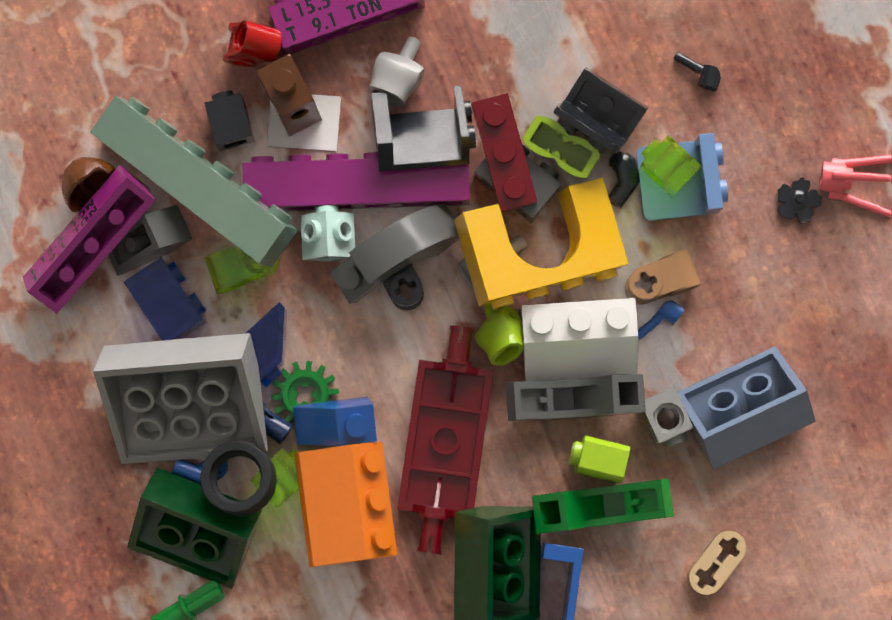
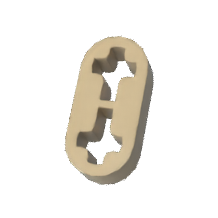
[687,531,746,595]

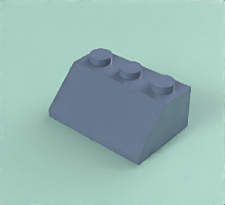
[678,346,816,470]

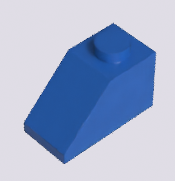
[293,396,377,446]

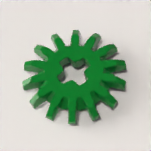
[271,361,339,423]

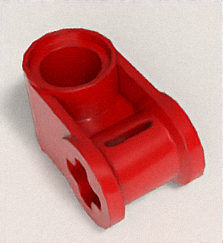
[223,20,282,67]

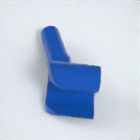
[638,300,684,340]

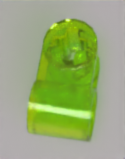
[204,246,280,294]

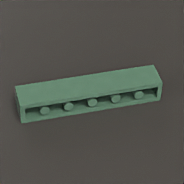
[90,95,298,267]

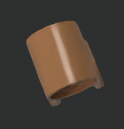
[625,249,701,305]

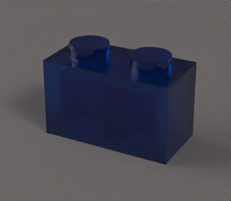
[124,257,207,341]

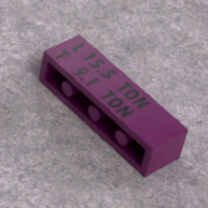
[268,0,425,56]
[23,165,155,314]

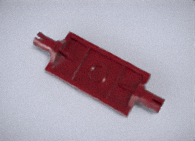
[397,325,494,555]

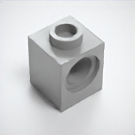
[642,386,694,448]

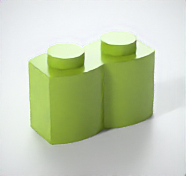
[522,116,602,179]
[568,435,630,484]

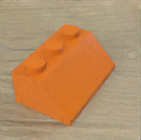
[294,441,398,567]

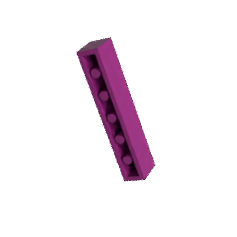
[242,152,470,211]

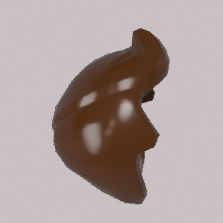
[62,157,116,212]

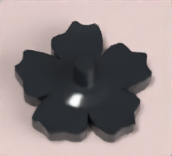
[777,177,822,224]

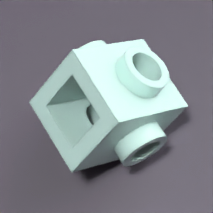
[301,205,355,262]

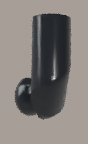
[608,151,639,209]

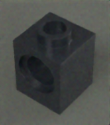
[204,90,255,152]

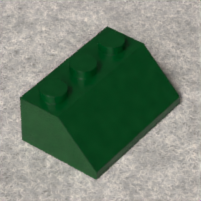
[127,468,262,589]
[454,506,541,620]

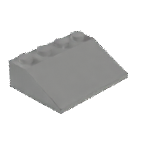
[93,333,268,464]

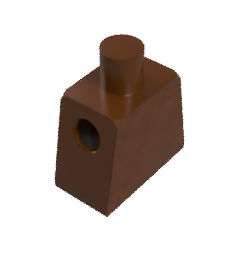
[256,54,322,137]

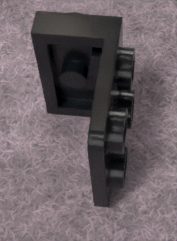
[553,67,648,154]

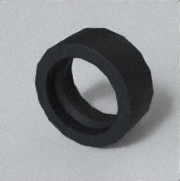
[200,440,277,517]

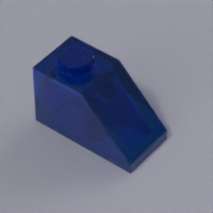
[246,302,287,388]

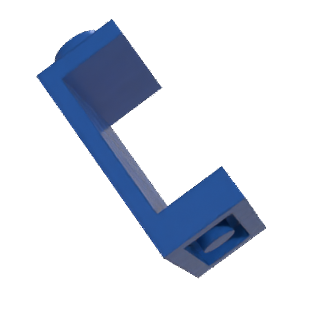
[540,543,584,620]

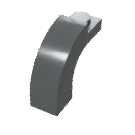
[330,204,459,304]
[506,374,646,421]

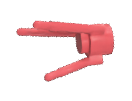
[820,155,892,217]

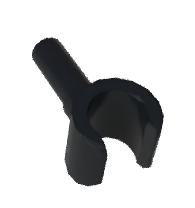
[674,52,721,92]

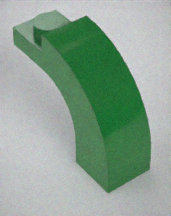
[532,478,674,534]

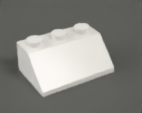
[520,298,638,381]

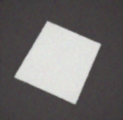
[267,94,341,151]

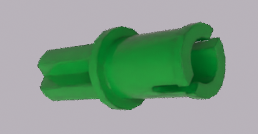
[150,580,225,620]

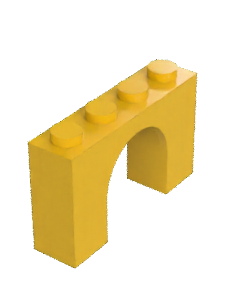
[454,177,629,310]

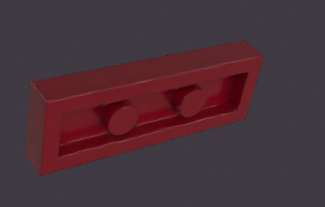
[471,93,538,213]

